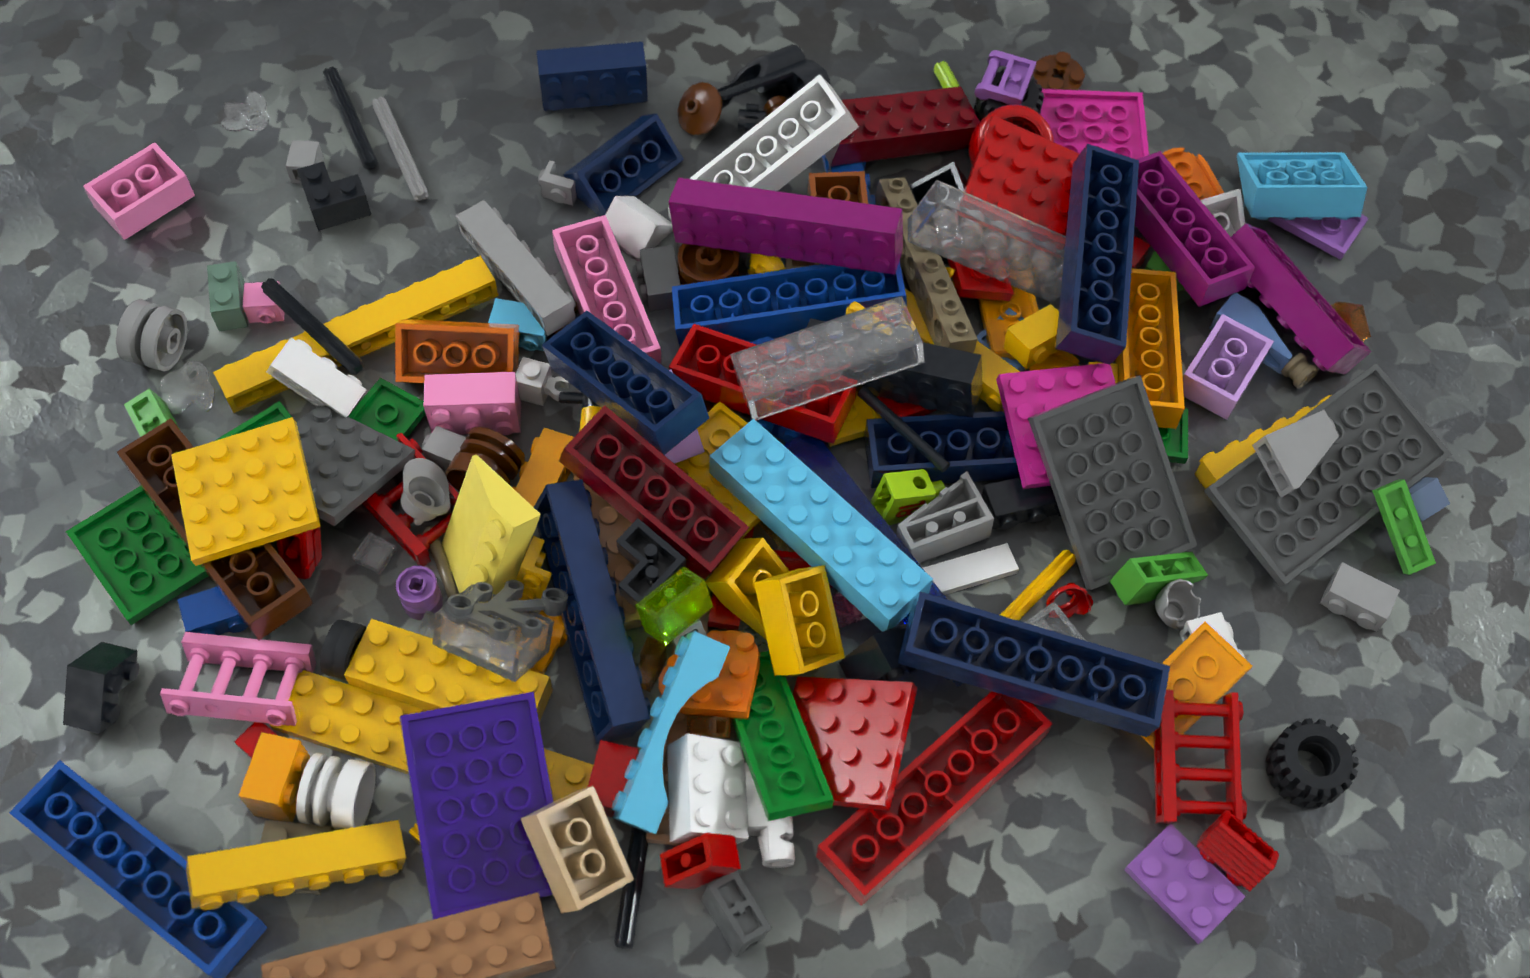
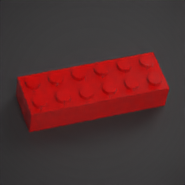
[669,324,857,444]

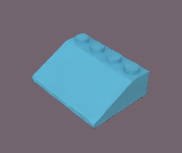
[1237,152,1367,220]

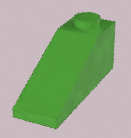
[1110,552,1208,605]

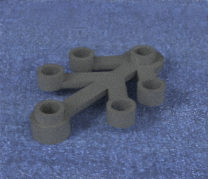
[443,580,568,641]

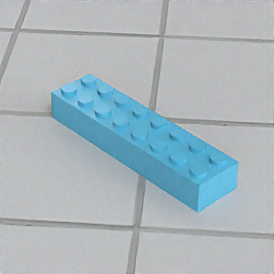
[710,419,933,632]

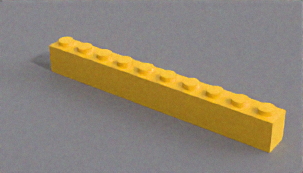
[213,255,498,413]

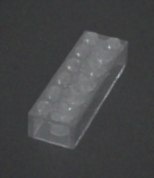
[908,180,1066,303]
[730,296,925,420]

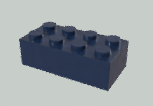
[536,41,648,111]

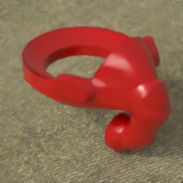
[1046,582,1093,619]

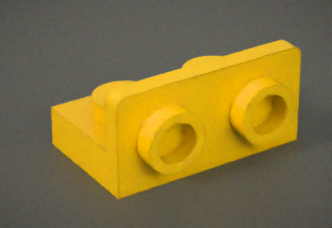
[516,536,552,600]

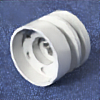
[296,753,376,830]

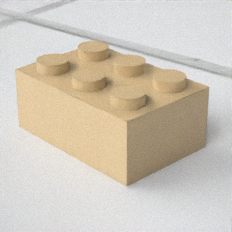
[521,786,634,913]

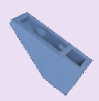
[1209,293,1293,374]

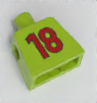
[870,469,945,528]

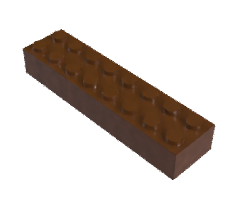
[117,418,313,640]

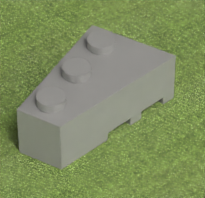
[895,471,994,564]

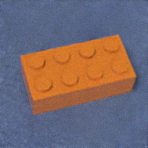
[395,319,519,383]

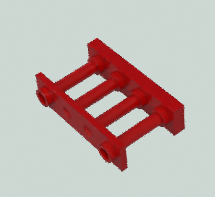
[362,432,459,567]
[1154,690,1247,824]

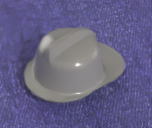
[401,458,450,526]

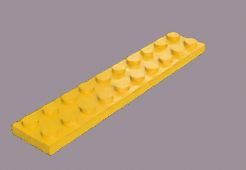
[269,670,593,802]

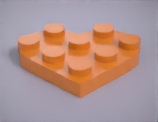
[1163,147,1224,200]
[658,630,760,719]

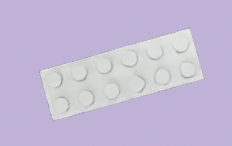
[690,74,859,191]

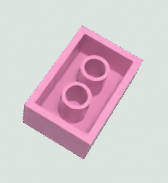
[83,142,195,240]
[423,372,521,435]

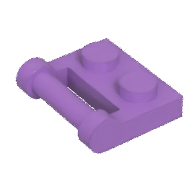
[975,50,1036,105]

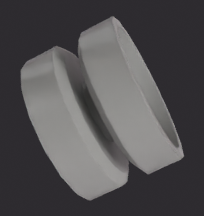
[116,299,188,372]

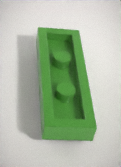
[1372,479,1436,575]

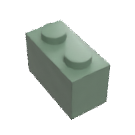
[207,261,248,332]

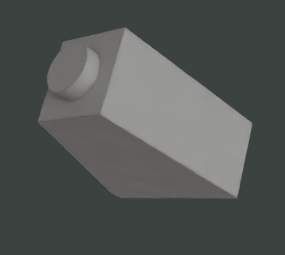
[1252,409,1339,498]

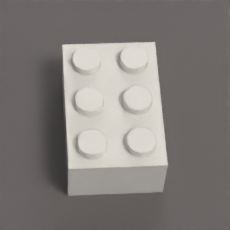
[667,734,748,845]

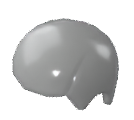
[1155,579,1201,630]

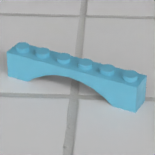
[612,631,730,834]

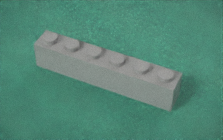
[455,200,576,336]

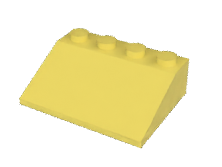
[442,455,541,603]

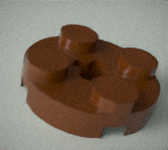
[1032,51,1085,90]

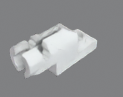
[745,763,795,868]

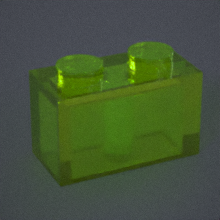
[635,566,713,646]

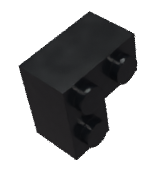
[297,161,371,231]
[616,518,687,615]
[838,623,919,681]
[63,642,139,734]

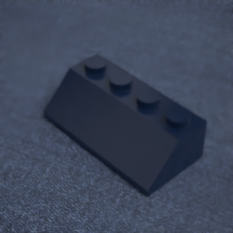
[563,113,684,217]

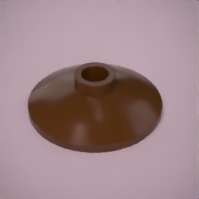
[678,82,722,136]

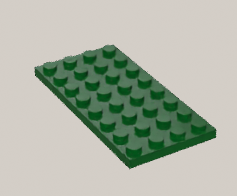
[66,401,292,625]

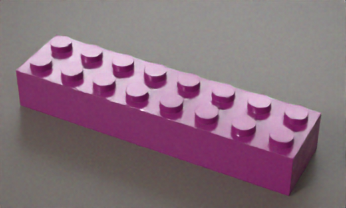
[668,177,903,275]

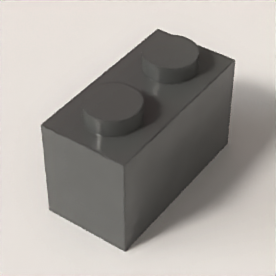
[635,245,680,311]

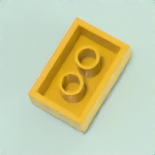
[754,565,845,676]

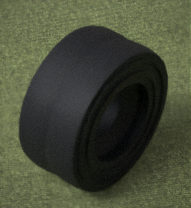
[320,620,366,680]

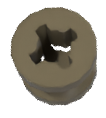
[1281,353,1319,389]

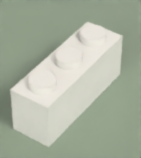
[266,337,367,418]

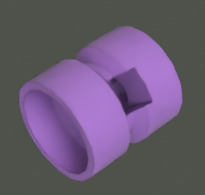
[396,566,443,620]

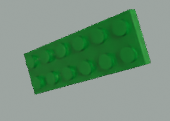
[731,651,834,821]

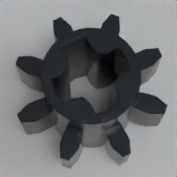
[738,103,766,134]

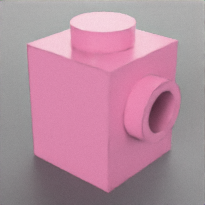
[243,281,284,323]

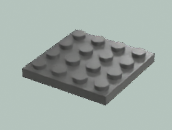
[296,406,415,526]

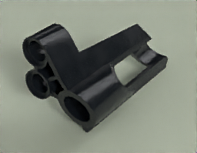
[717,44,831,109]

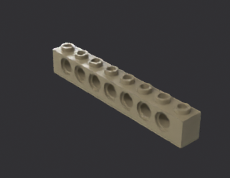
[875,177,978,353]

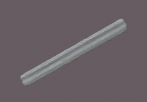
[372,97,428,202]

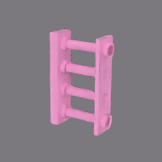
[160,632,316,726]

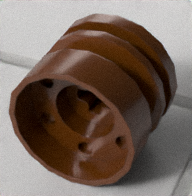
[445,427,525,492]

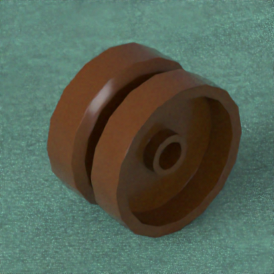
[677,243,740,285]

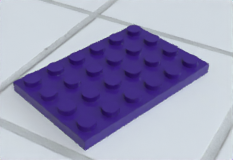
[400,692,553,920]

